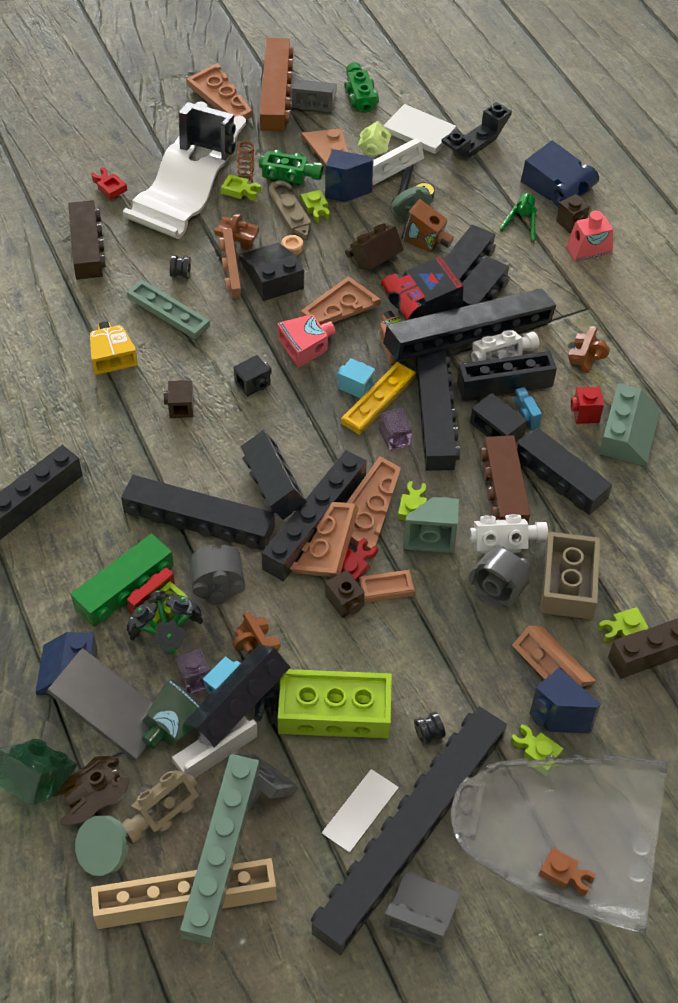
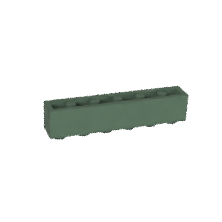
[180,754,259,946]

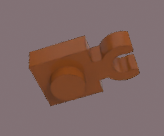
[538,847,596,896]

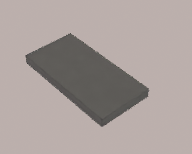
[46,648,152,761]

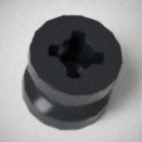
[170,255,191,279]
[414,711,446,745]

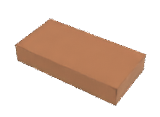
[359,570,415,603]

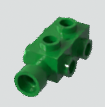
[344,62,379,113]
[259,150,324,184]

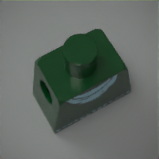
[142,678,201,749]

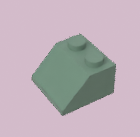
[403,497,459,553]

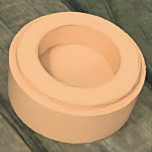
[281,235,303,255]

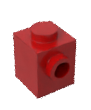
[570,386,604,424]

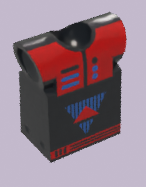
[380,256,464,321]

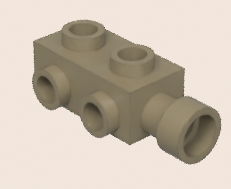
[121,770,199,844]

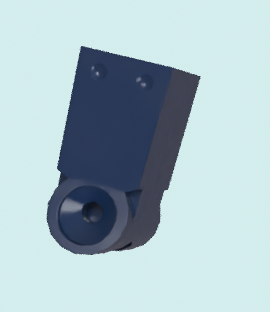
[521,140,599,208]

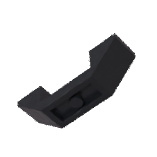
[441,102,512,159]

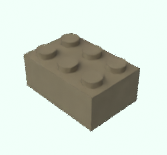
[540,532,600,620]

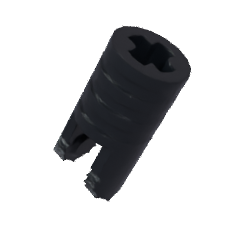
[254,678,281,724]

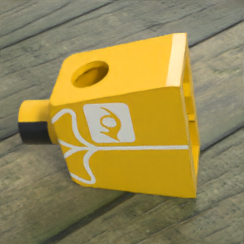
[90,321,138,375]

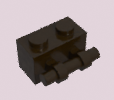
[345,223,404,270]

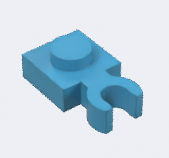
[514,387,542,431]

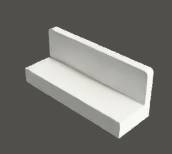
[373,138,424,185]
[172,716,257,779]

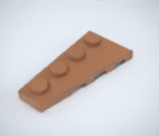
[347,456,401,551]

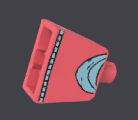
[566,211,613,262]
[277,315,336,368]

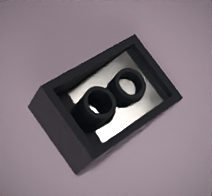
[238,242,304,301]

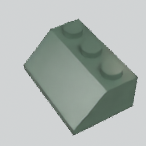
[599,383,660,466]

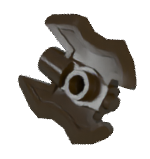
[47,756,130,826]

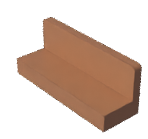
[512,626,596,688]

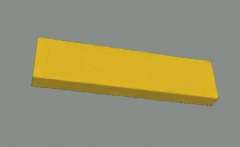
[341,362,416,435]

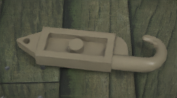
[268,180,311,239]

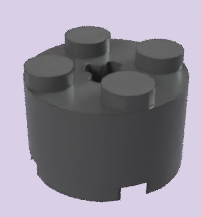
[190,545,245,604]
[469,545,530,608]

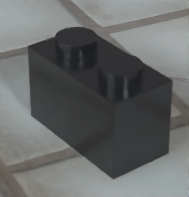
[470,393,527,442]

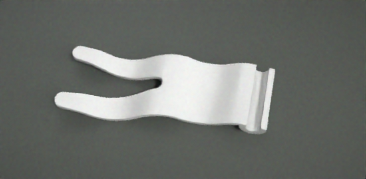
[123,102,246,239]

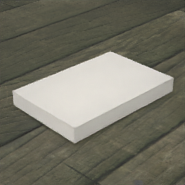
[383,104,456,154]

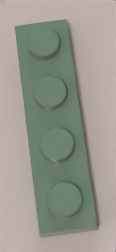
[127,279,210,340]

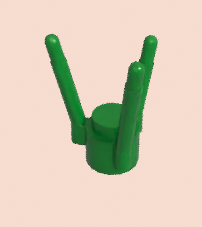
[500,193,537,242]

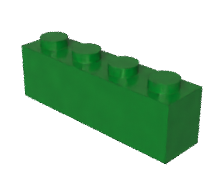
[71,533,174,627]

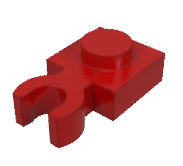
[91,167,128,200]
[341,538,378,582]

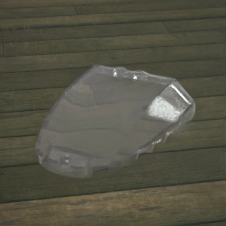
[451,755,668,934]

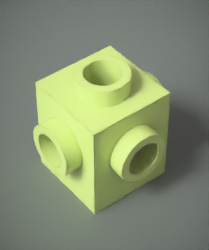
[358,121,391,158]

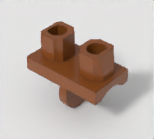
[214,214,259,250]
[568,327,610,373]
[232,612,281,654]

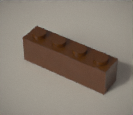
[480,435,530,524]

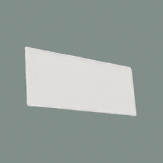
[322,769,399,852]

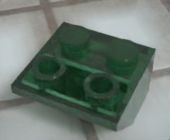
[0,739,77,805]

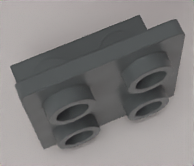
[292,80,337,112]
[384,872,460,949]

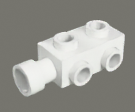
[471,330,540,362]
[469,514,548,554]

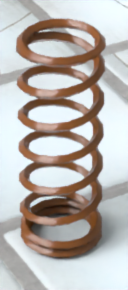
[237,141,255,184]

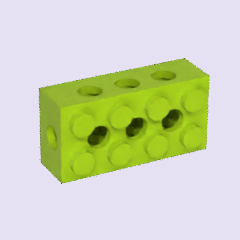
[278,669,392,739]

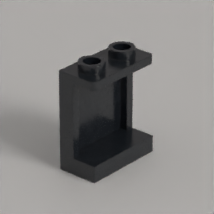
[179,102,236,161]

